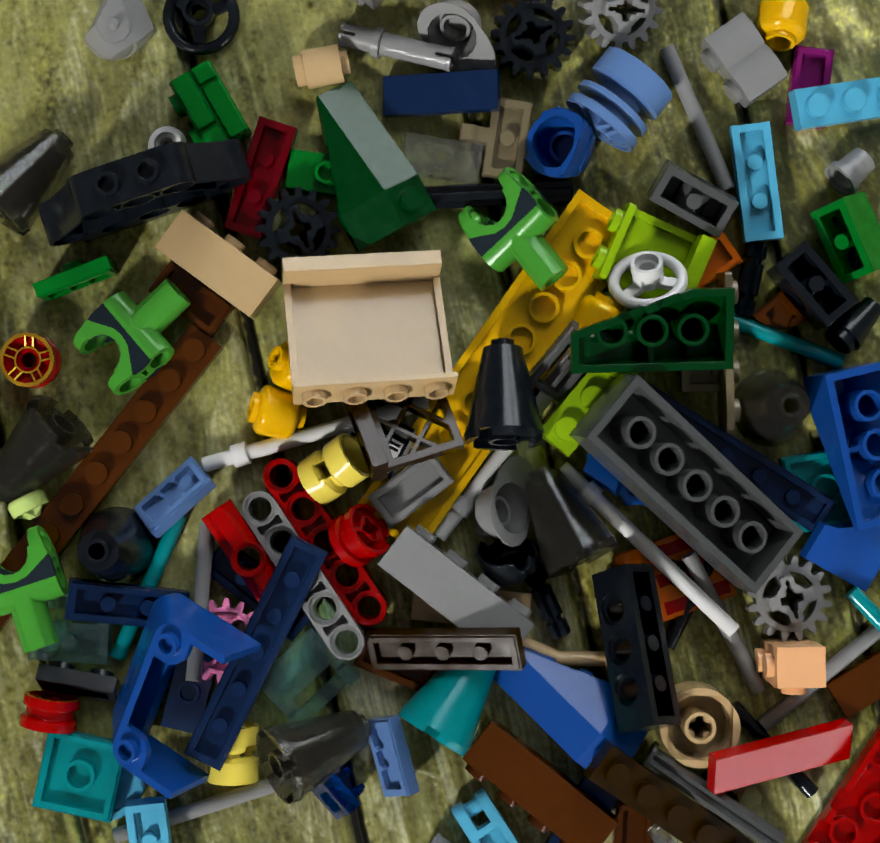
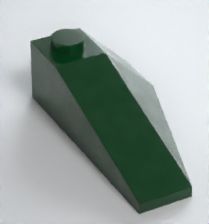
[316,81,436,253]
[570,287,735,374]

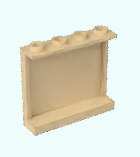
[282,250,458,407]

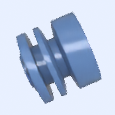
[566,46,673,153]

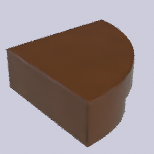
[751,290,807,329]

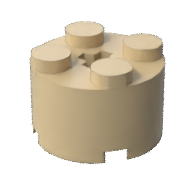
[655,681,741,769]

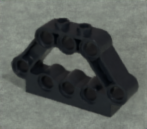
[37,139,253,246]

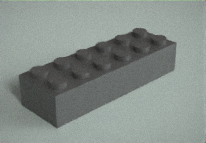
[569,374,804,594]

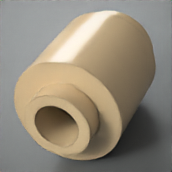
[292,44,351,89]

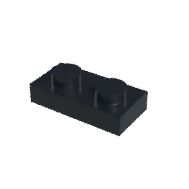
[35,661,121,703]

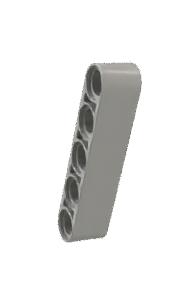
[242,491,367,660]

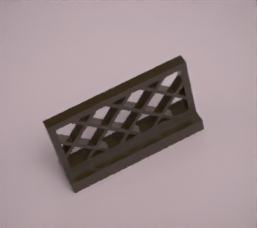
[344,397,465,483]

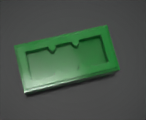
[285,149,337,197]
[32,255,119,301]

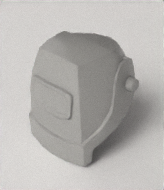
[84,0,154,61]

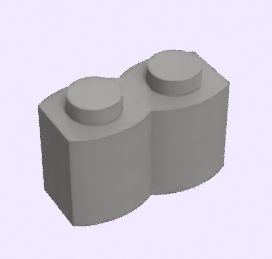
[700,12,788,108]

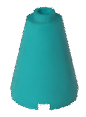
[398,670,496,757]

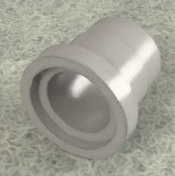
[825,148,875,196]

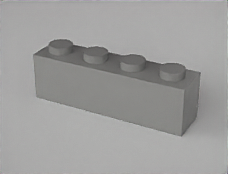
[377,524,534,641]

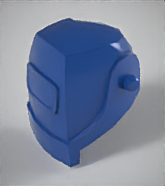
[526,106,596,178]

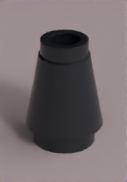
[825,297,880,354]

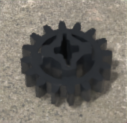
[490,0,575,82]
[253,186,341,270]

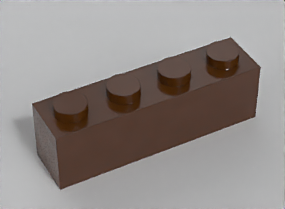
[462,717,618,843]

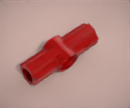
[201,499,276,602]

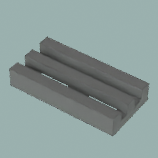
[529,320,583,402]

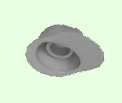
[417,0,496,72]
[474,456,538,547]

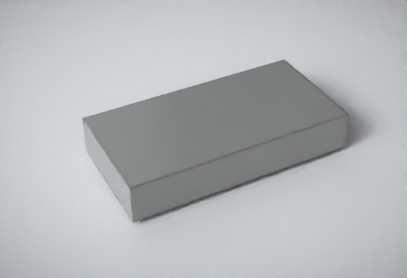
[368,458,454,528]

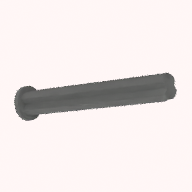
[640,741,786,843]

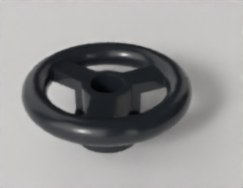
[163,0,240,55]

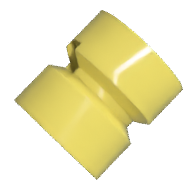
[297,432,370,505]
[207,721,259,786]

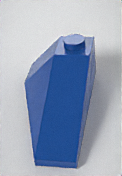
[803,361,880,532]
[494,646,648,769]

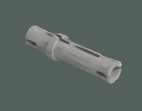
[338,22,457,72]

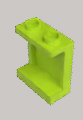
[591,202,717,299]

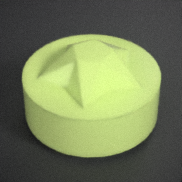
[7,489,49,520]

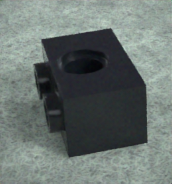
[766,240,858,331]

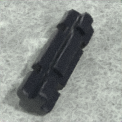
[734,241,768,318]
[526,564,571,640]

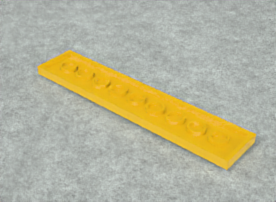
[358,189,613,539]

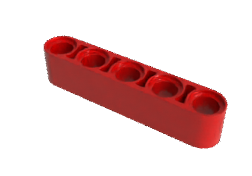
[263,458,388,626]

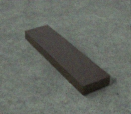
[365,627,526,671]

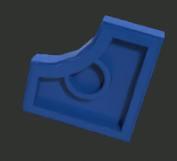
[799,521,880,592]

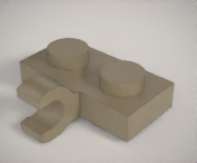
[458,98,532,179]

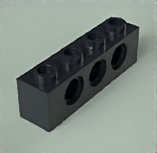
[592,563,682,733]

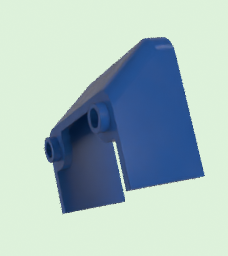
[112,593,261,799]

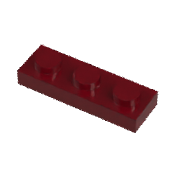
[223,116,298,240]

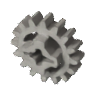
[577,0,663,50]
[744,555,832,641]

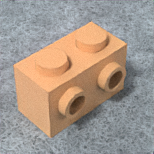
[754,637,826,695]

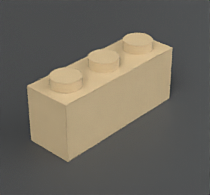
[155,209,282,321]

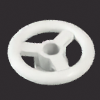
[608,251,688,309]

